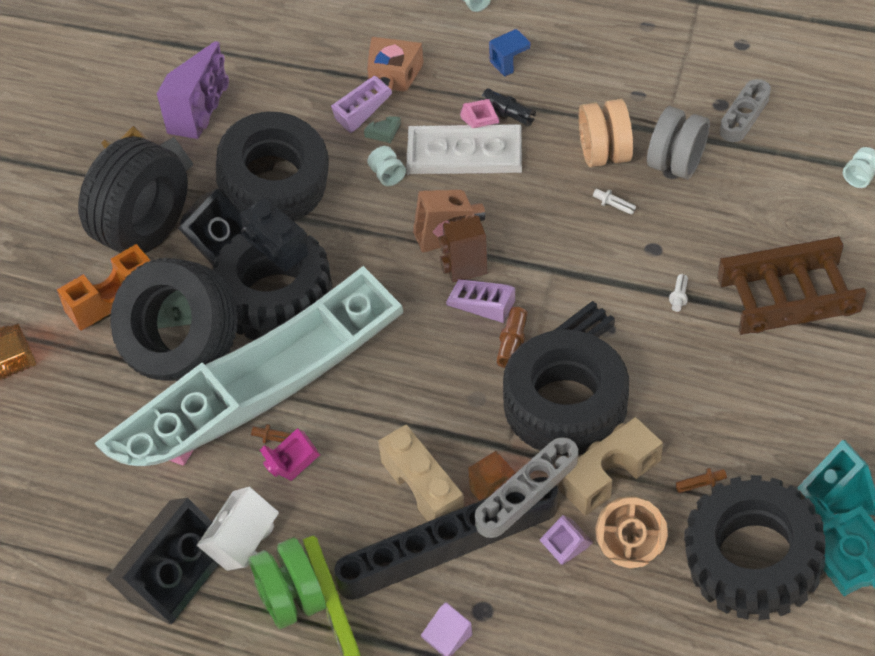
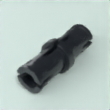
[480,88,536,127]

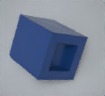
[489,29,531,77]

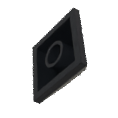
[178,188,243,265]

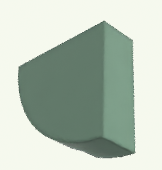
[364,116,401,143]

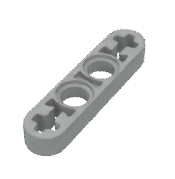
[475,438,578,538]

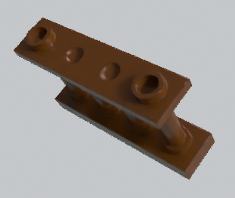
[717,236,866,335]

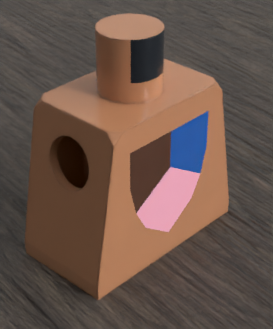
[367,37,423,93]
[413,190,486,253]

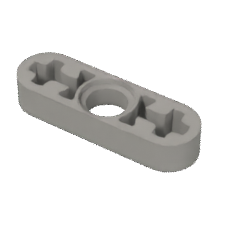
[720,79,771,142]

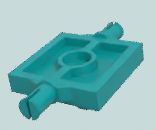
[814,499,875,597]

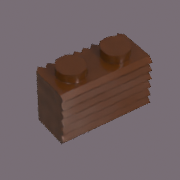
[438,215,488,283]

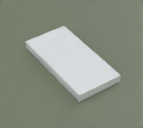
[407,125,522,174]

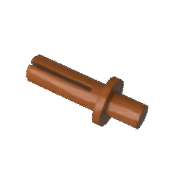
[251,424,292,444]
[676,468,727,493]

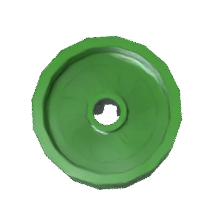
[248,537,326,630]

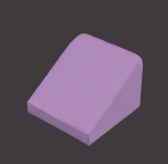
[540,515,593,565]
[421,602,472,656]

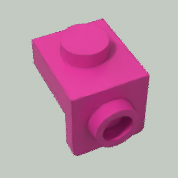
[260,428,320,481]

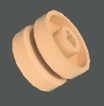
[578,99,633,167]

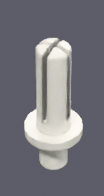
[593,188,636,215]
[669,274,688,312]

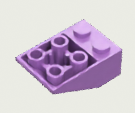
[157,41,229,139]

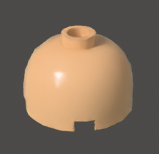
[595,496,668,568]

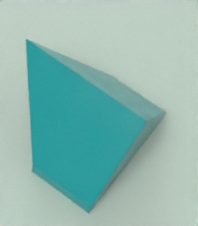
[797,440,875,516]

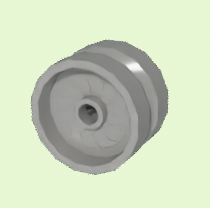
[647,106,710,180]

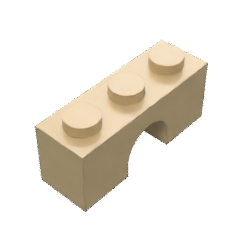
[559,417,663,516]
[378,424,464,522]

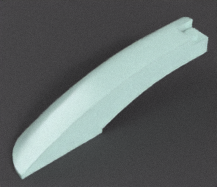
[95,266,403,466]

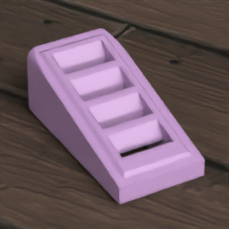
[331,75,392,133]
[446,279,515,323]

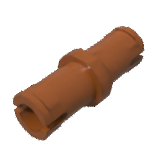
[497,307,528,368]

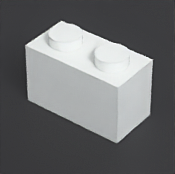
[197,487,279,571]

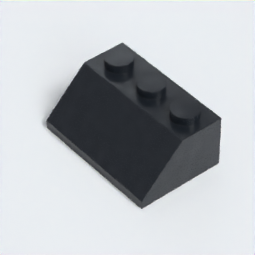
[106,497,219,625]

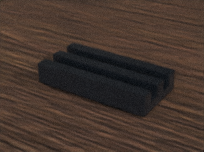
[553,301,615,337]

